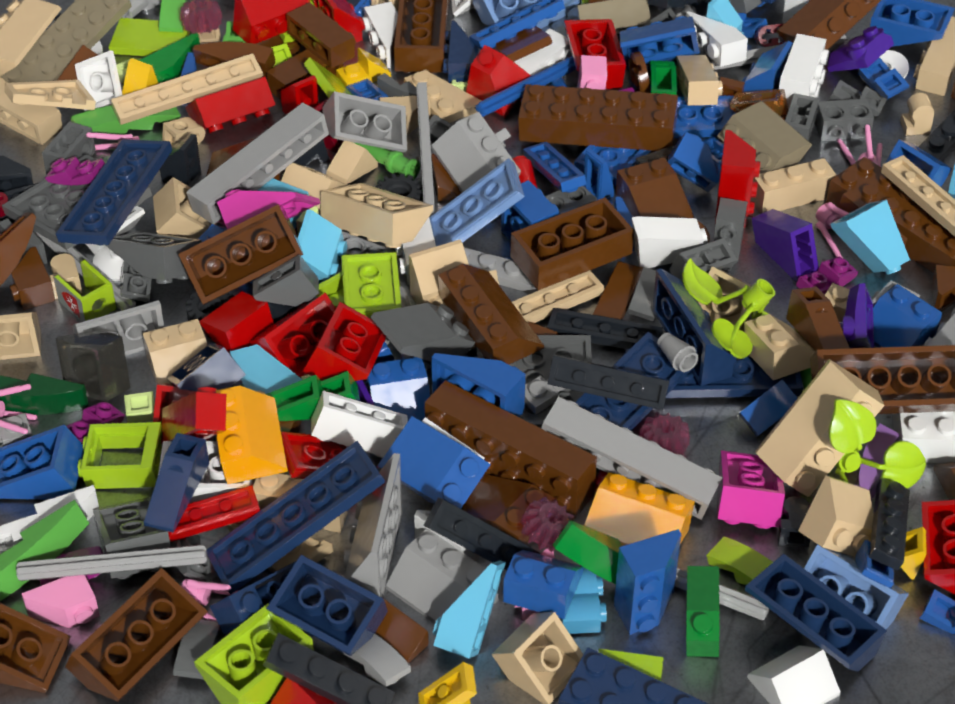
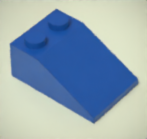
[870,0,955,47]
[432,353,526,417]
[377,416,491,509]
[0,424,84,500]

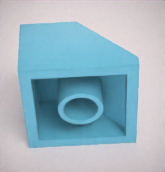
[298,210,347,284]

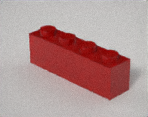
[161,387,227,444]

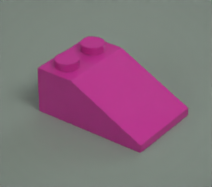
[217,189,320,230]
[717,450,785,529]

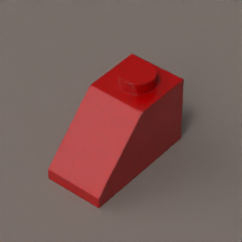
[281,75,318,115]

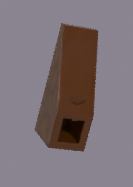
[786,287,850,351]

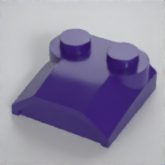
[827,26,894,72]
[839,283,874,348]

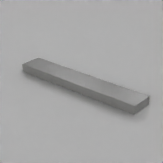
[416,82,435,217]

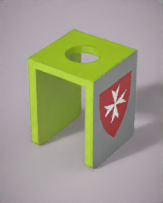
[54,260,117,322]

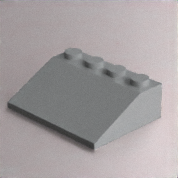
[340,453,402,598]

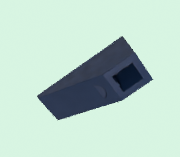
[443,21,479,83]
[144,433,210,532]
[209,561,296,635]

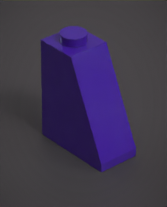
[751,209,819,282]

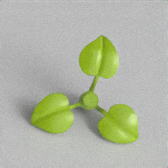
[682,258,798,359]
[829,399,926,489]

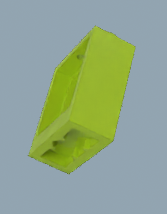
[78,422,163,489]

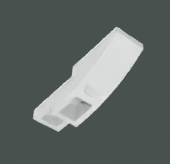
[0,485,99,554]

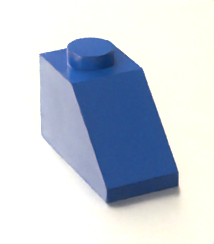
[667,132,719,192]

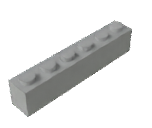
[186,103,329,224]
[541,396,722,520]

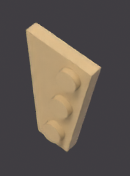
[404,70,481,123]
[5,80,96,110]

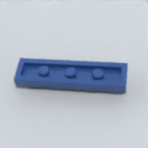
[469,0,565,49]
[523,141,587,193]

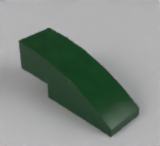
[0,373,89,415]

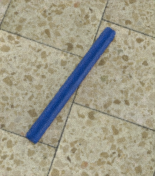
[475,56,576,117]

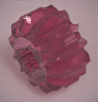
[180,0,222,34]
[640,412,690,456]
[520,496,574,552]

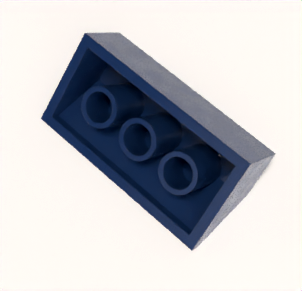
[652,269,736,386]
[744,554,887,671]

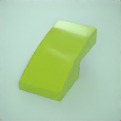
[706,536,773,585]

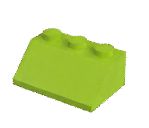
[194,603,314,704]

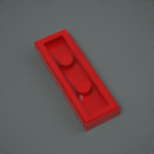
[168,485,260,542]

